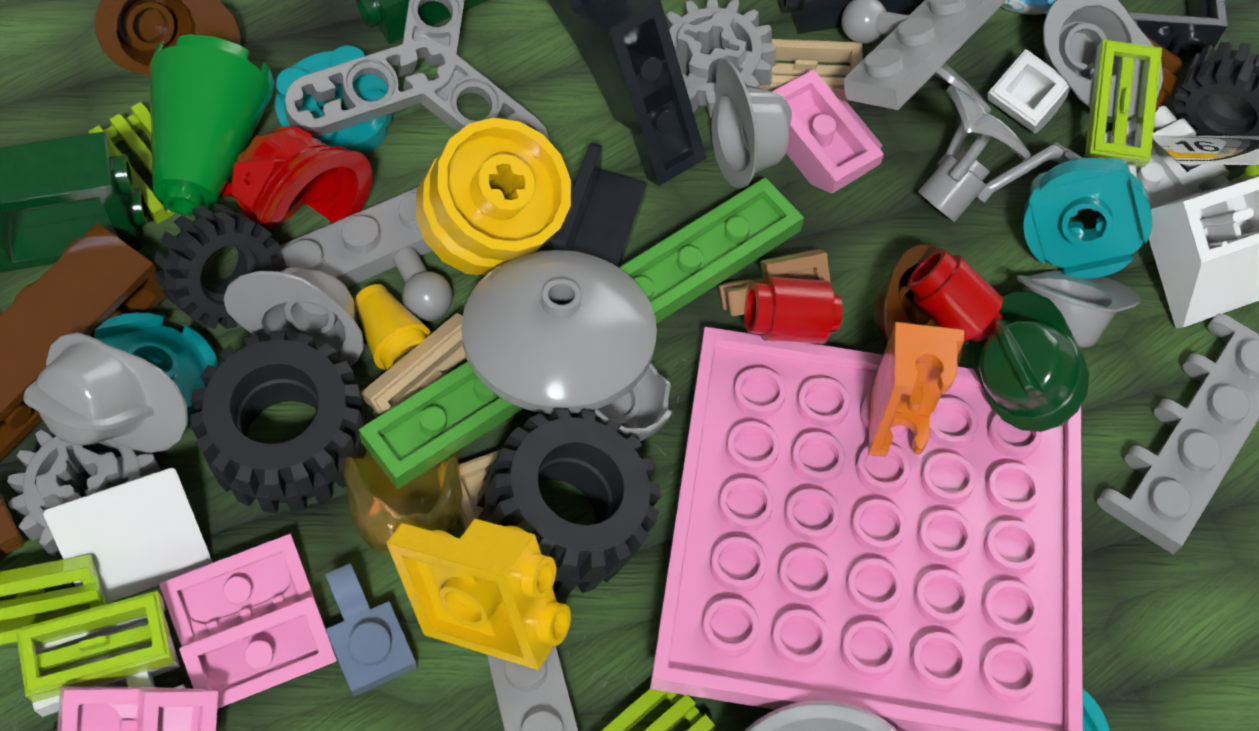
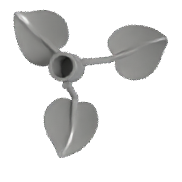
[918,63,1083,222]

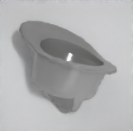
[1043,0,1163,118]
[711,58,792,189]
[223,267,364,366]
[1016,270,1141,348]
[23,333,188,453]

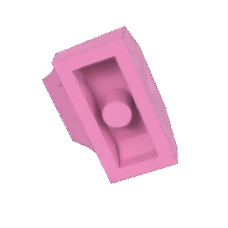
[772,69,884,194]

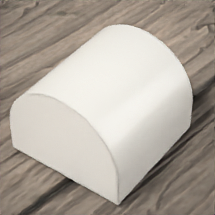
[988,49,1071,134]

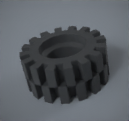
[1174,41,1259,136]
[154,204,284,329]

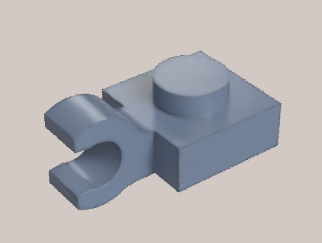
[325,563,417,697]

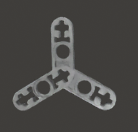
[285,0,549,140]

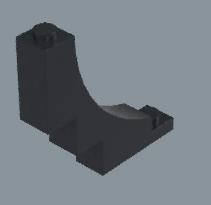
[547,0,707,186]

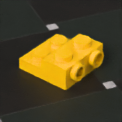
[386,519,571,670]

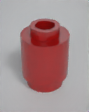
[907,249,1003,342]
[744,277,843,344]

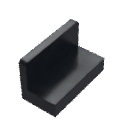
[552,143,647,268]

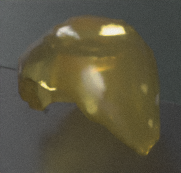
[342,457,463,555]

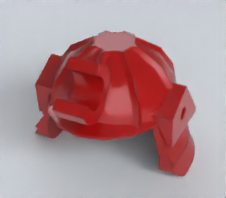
[221,126,372,230]

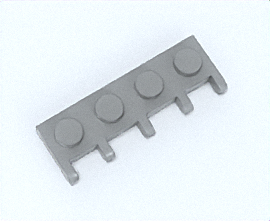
[1097,314,1259,555]

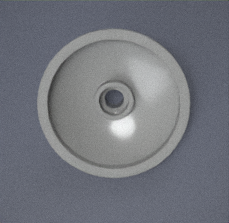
[462,250,657,414]

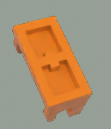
[868,322,964,457]

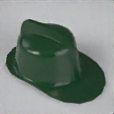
[968,292,1090,432]

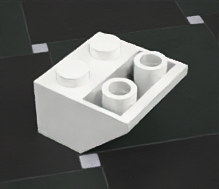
[1149,174,1259,328]

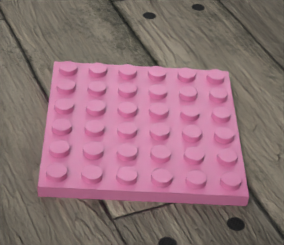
[650,327,1083,731]

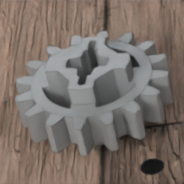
[666,0,776,118]
[7,430,161,556]

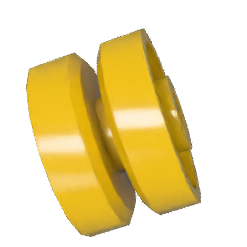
[415,117,571,276]

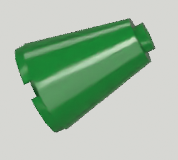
[150,34,274,216]

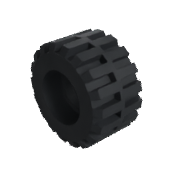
[190,331,367,513]
[476,408,661,595]

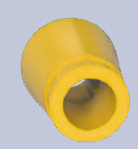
[354,284,431,370]

